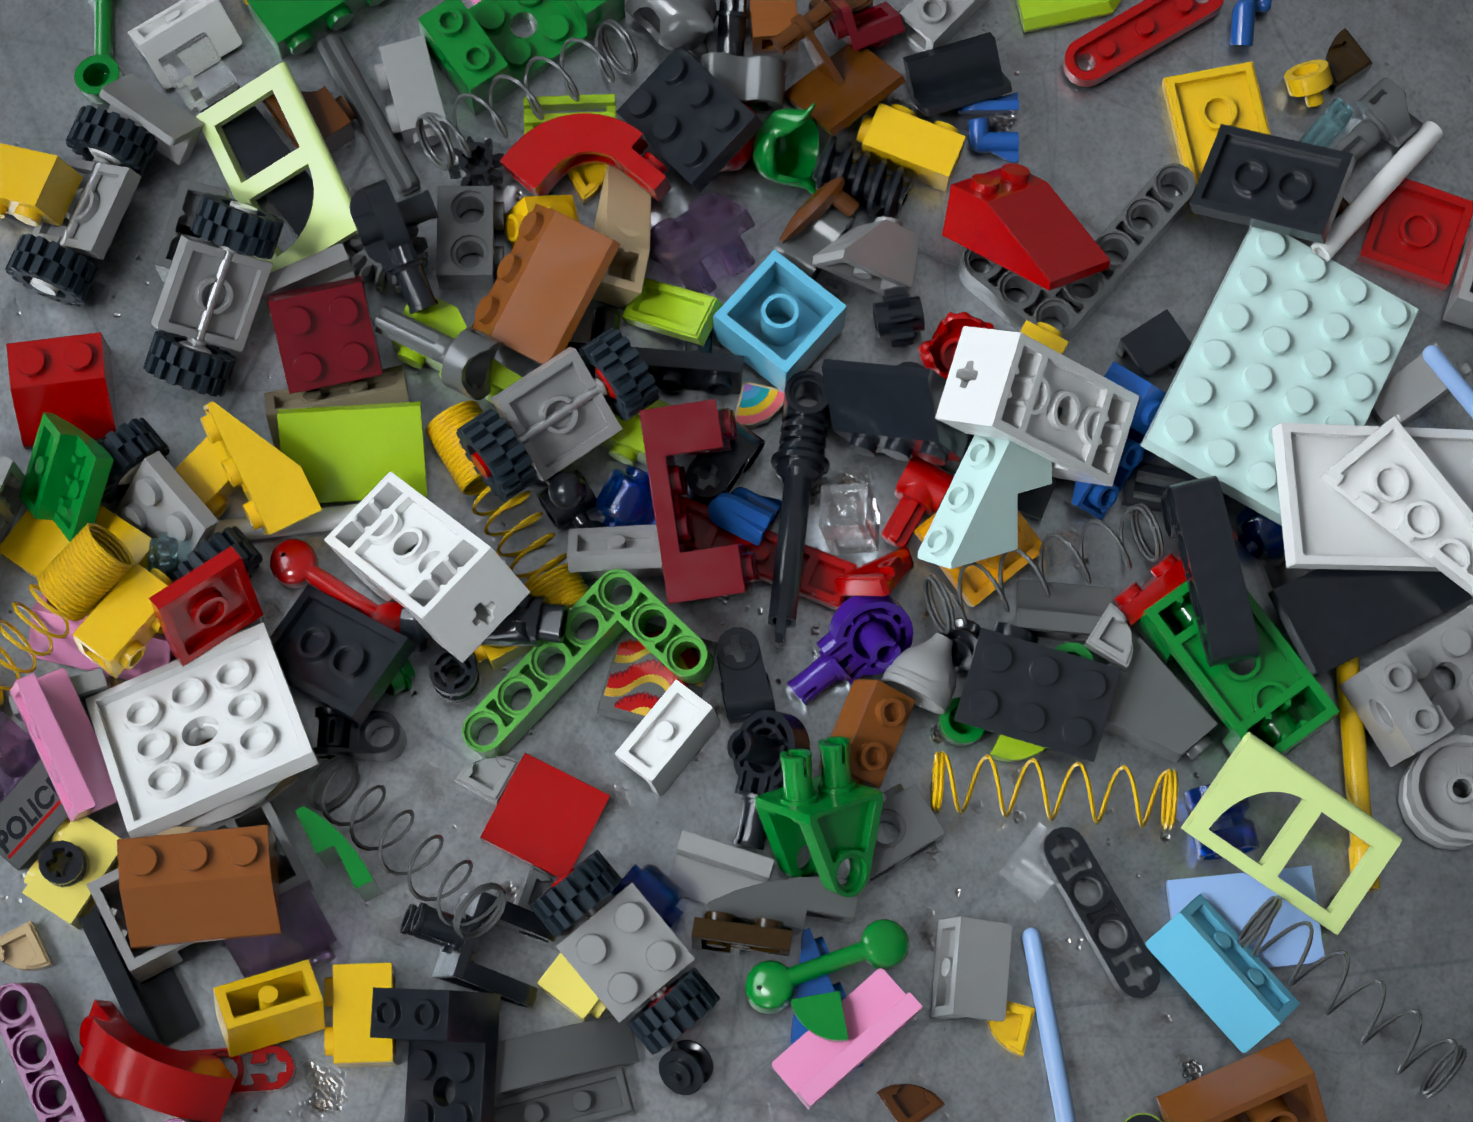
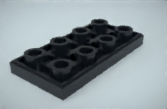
[1267,569,1472,678]

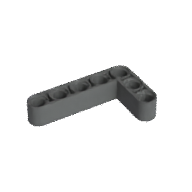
[959,163,1196,341]

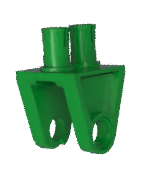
[755,736,883,897]

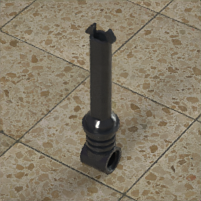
[768,370,830,643]

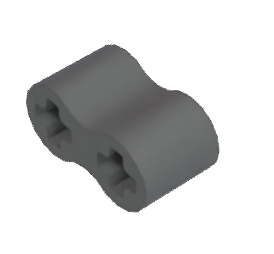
[699,52,787,114]
[772,205,856,281]

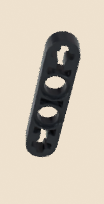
[1040,827,1160,1000]

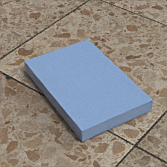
[1165,865,1325,969]

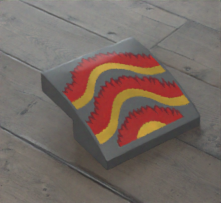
[597,622,718,725]

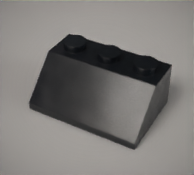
[821,359,974,466]

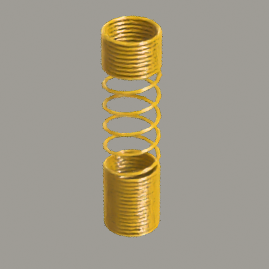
[425,400,589,610]
[0,523,134,706]

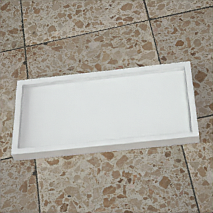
[1272,423,1473,572]

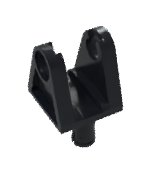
[400,892,558,1009]

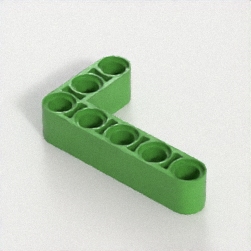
[462,569,714,758]

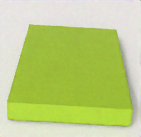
[277,401,428,503]

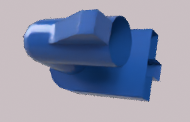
[958,92,1019,163]
[708,487,782,546]

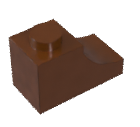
[261,86,356,154]

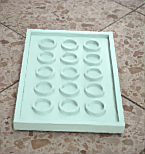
[1140,226,1419,526]

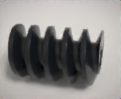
[813,136,917,219]

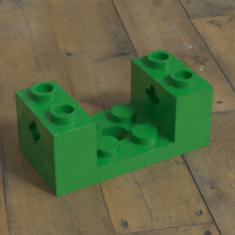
[418,0,626,116]
[1135,582,1340,756]

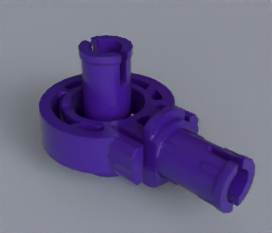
[787,595,914,706]

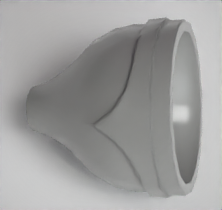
[881,633,956,714]

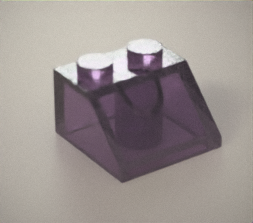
[223,882,343,978]

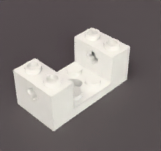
[935,326,1139,487]
[324,471,530,663]

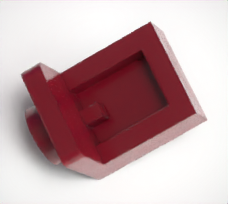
[828,0,905,51]

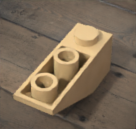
[592,165,651,308]

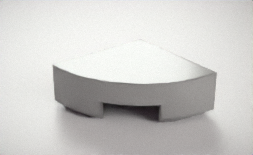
[1084,603,1133,671]
[454,756,520,806]

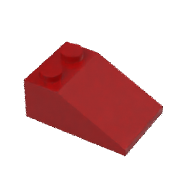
[942,163,1110,291]

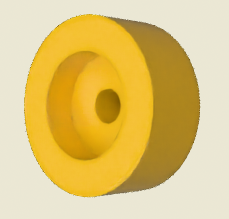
[1284,59,1333,107]

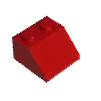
[6,332,118,449]

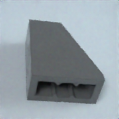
[1104,638,1218,763]

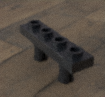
[565,306,744,396]

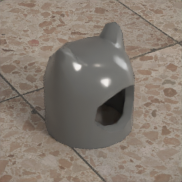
[625,0,717,59]

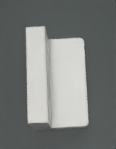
[127,0,242,89]
[615,680,720,796]

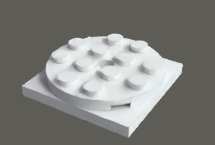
[85,623,319,838]

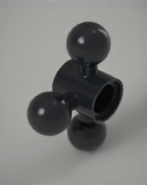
[536,469,607,530]

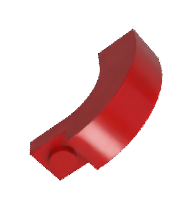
[500,113,671,202]
[78,999,236,1122]

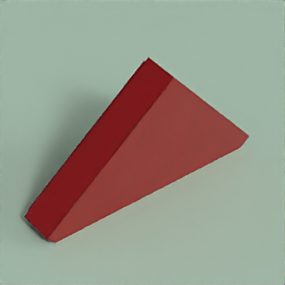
[834,546,914,596]

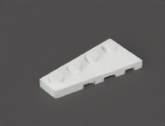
[1319,416,1473,596]

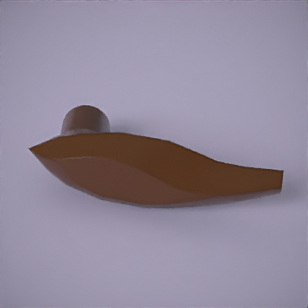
[779,177,859,244]

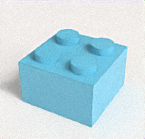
[713,249,847,393]

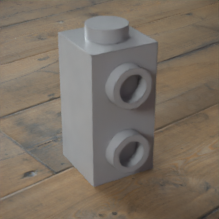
[899,0,989,52]
[374,35,450,148]

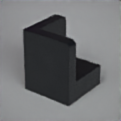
[1116,309,1191,377]

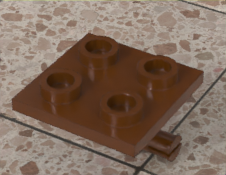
[771,0,906,136]

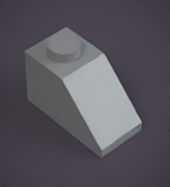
[812,217,920,294]

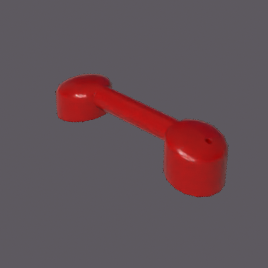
[270,538,403,633]

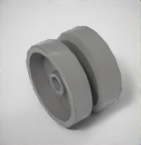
[1398,734,1473,850]

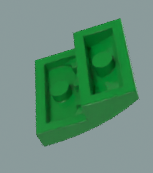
[19,412,114,542]
[295,806,382,902]

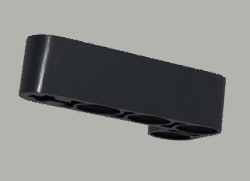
[1161,475,1260,667]

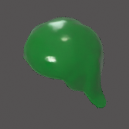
[752,102,819,195]

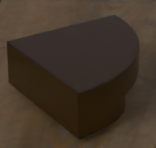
[1325,28,1373,93]

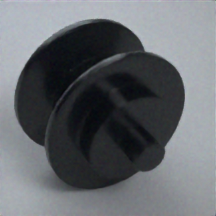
[940,618,981,672]
[659,1040,714,1095]

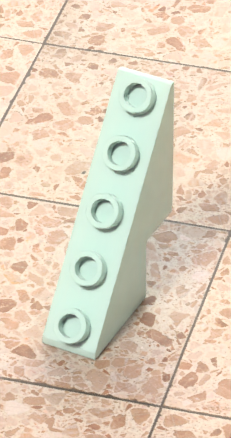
[918,435,1052,569]

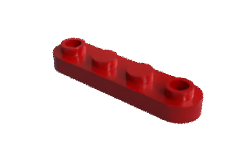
[1063,0,1224,87]

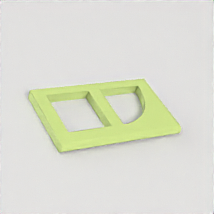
[196,62,358,273]
[1181,732,1402,936]

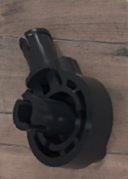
[349,179,439,315]
[727,710,810,850]

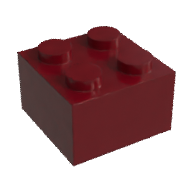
[268,275,383,394]

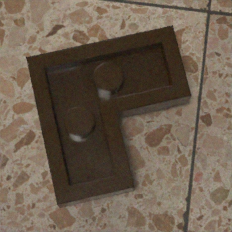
[691,911,793,956]

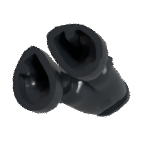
[400,593,569,654]

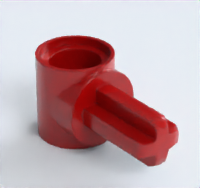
[881,456,954,548]

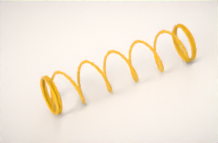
[931,751,1178,830]

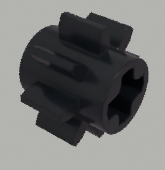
[448,136,504,186]
[872,286,925,347]

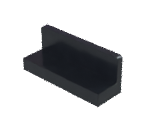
[79,910,201,1046]

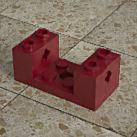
[639,399,759,604]

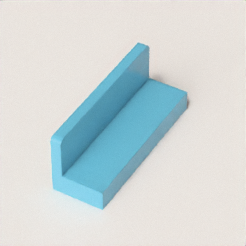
[1146,893,1300,1053]

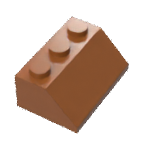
[471,204,621,365]
[117,825,282,949]
[1156,1037,1328,1122]

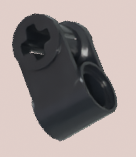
[686,421,766,506]
[717,627,776,724]
[313,706,407,762]

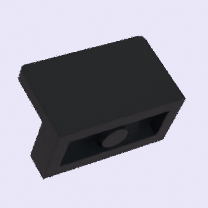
[903,32,1012,117]

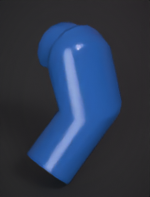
[1230,0,1272,46]

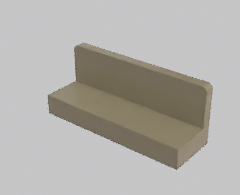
[264,365,410,451]

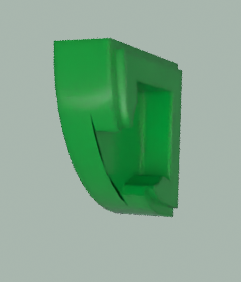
[790,991,848,1043]

